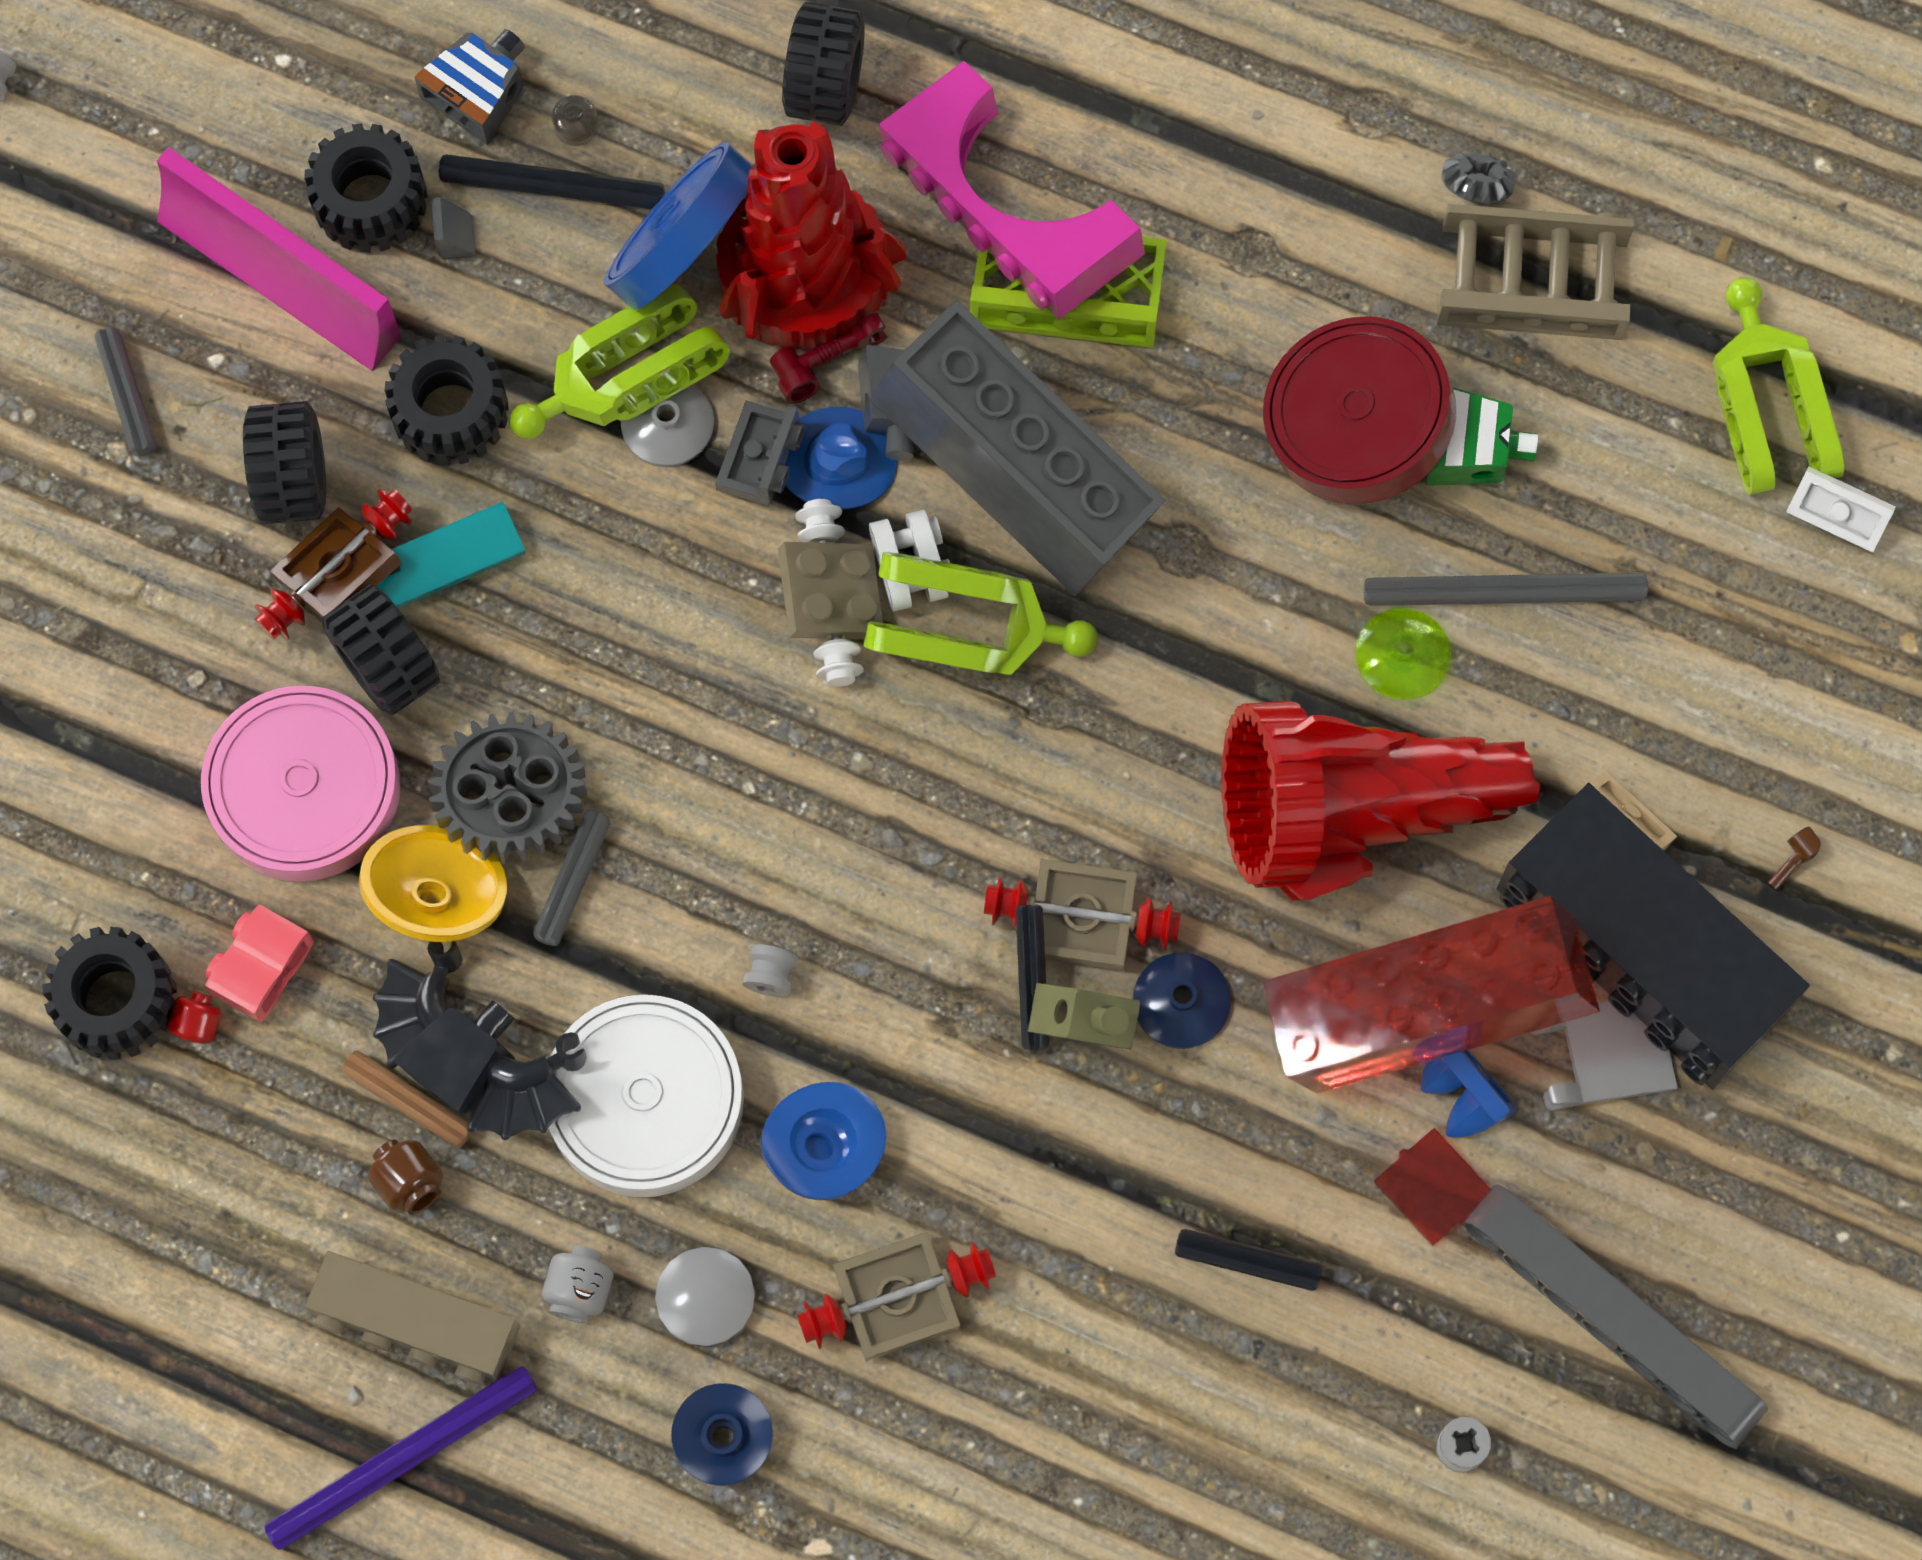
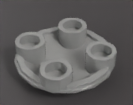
[655,1247,755,1346]

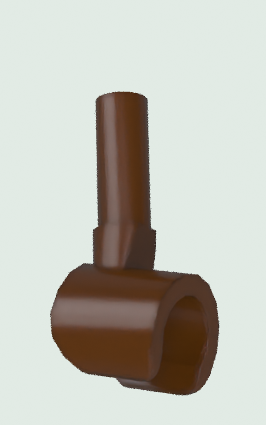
[1767,827,1821,890]

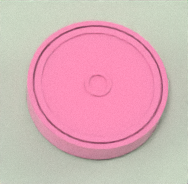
[201,685,401,882]

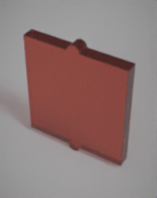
[1374,1128,1491,1247]

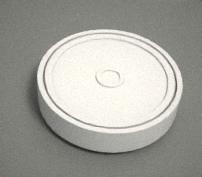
[549,995,744,1197]

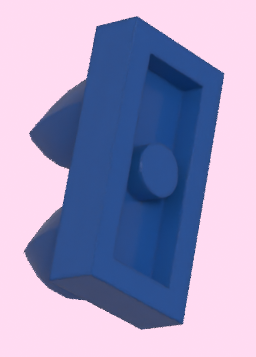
[1421,1034,1519,1137]

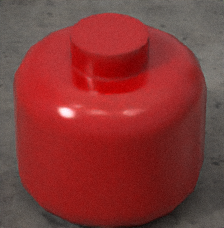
[167,991,222,1044]

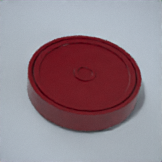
[1263,316,1456,504]

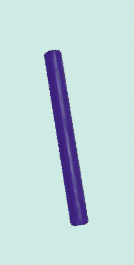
[264,1366,537,1550]

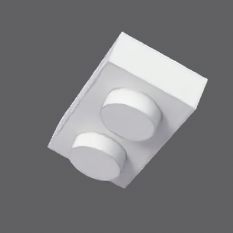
[1786,466,1895,552]

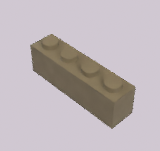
[305,1251,520,1385]

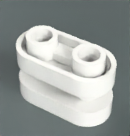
[869,509,950,612]

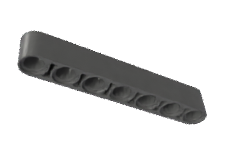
[1463,1185,1768,1449]

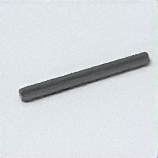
[1363,573,1648,606]

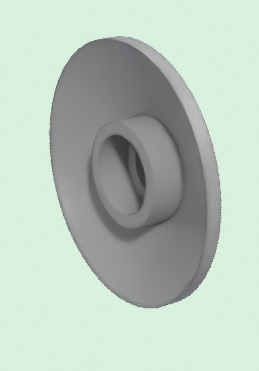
[621,384,714,467]

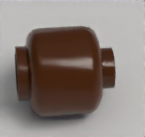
[368,1139,443,1215]

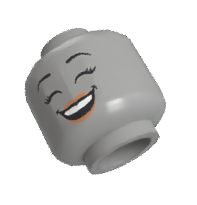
[541,1245,613,1323]

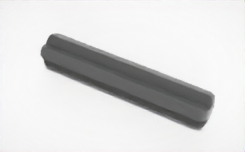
[95,327,156,457]
[533,809,610,947]

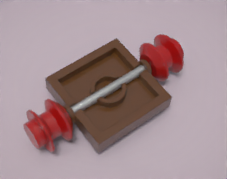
[254,489,413,640]

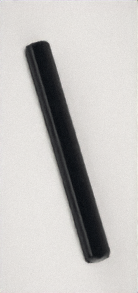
[438,154,665,209]

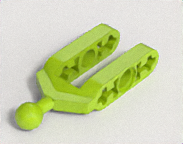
[1712,277,1844,495]
[509,283,730,439]
[863,552,1098,675]

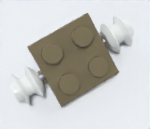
[778,499,883,687]

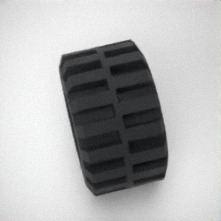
[782,2,865,126]
[304,123,428,253]
[384,335,509,466]
[243,401,326,525]
[322,584,440,716]
[42,926,177,1060]

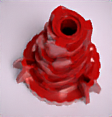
[716,121,906,352]
[1221,701,1540,901]

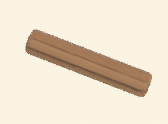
[342,1051,471,1148]

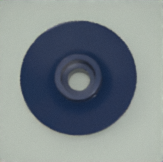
[1133,953,1231,1049]
[671,1383,773,1486]

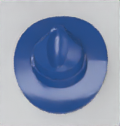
[785,407,897,510]
[761,1082,886,1200]

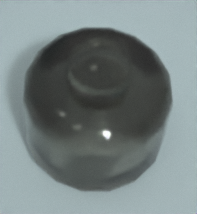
[552,95,599,146]

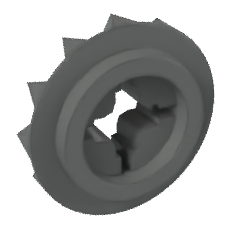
[1442,150,1516,204]

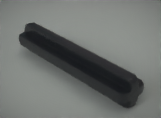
[1015,904,1049,1050]
[1175,1229,1322,1291]

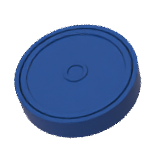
[604,141,756,310]

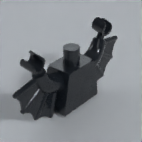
[373,941,587,1140]

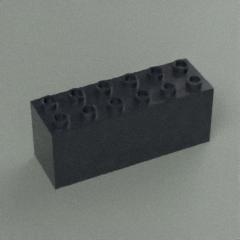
[1496,782,1810,1090]

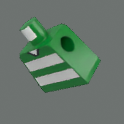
[1425,387,1538,486]

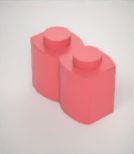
[205,904,314,1023]

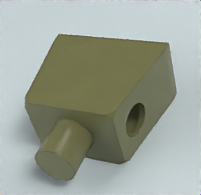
[1028,983,1140,1050]

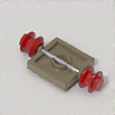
[983,859,1181,971]
[797,1232,996,1362]

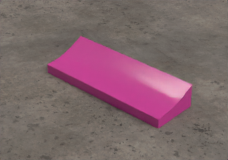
[156,147,401,371]

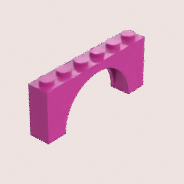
[879,61,1145,320]

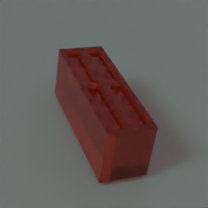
[1262,896,1600,1093]

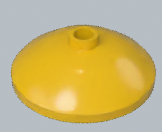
[359,825,507,942]

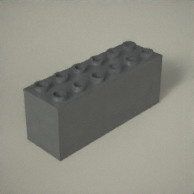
[870,299,1166,596]

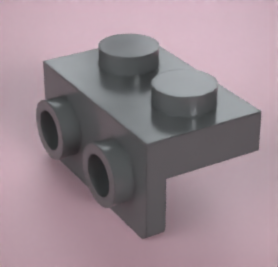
[715,400,805,507]

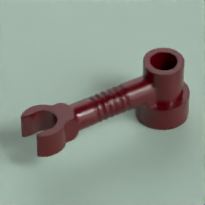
[770,313,887,404]

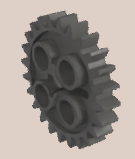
[428,712,587,863]

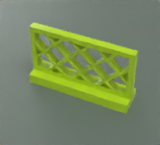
[970,236,1167,348]

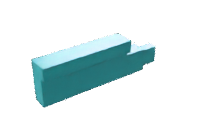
[377,501,526,609]

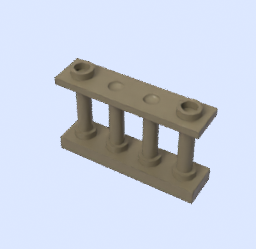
[1437,201,1634,340]

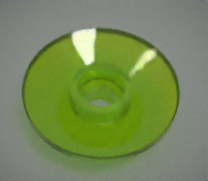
[1355,608,1451,700]

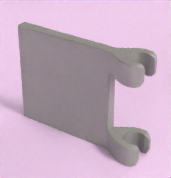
[1526,1001,1678,1111]

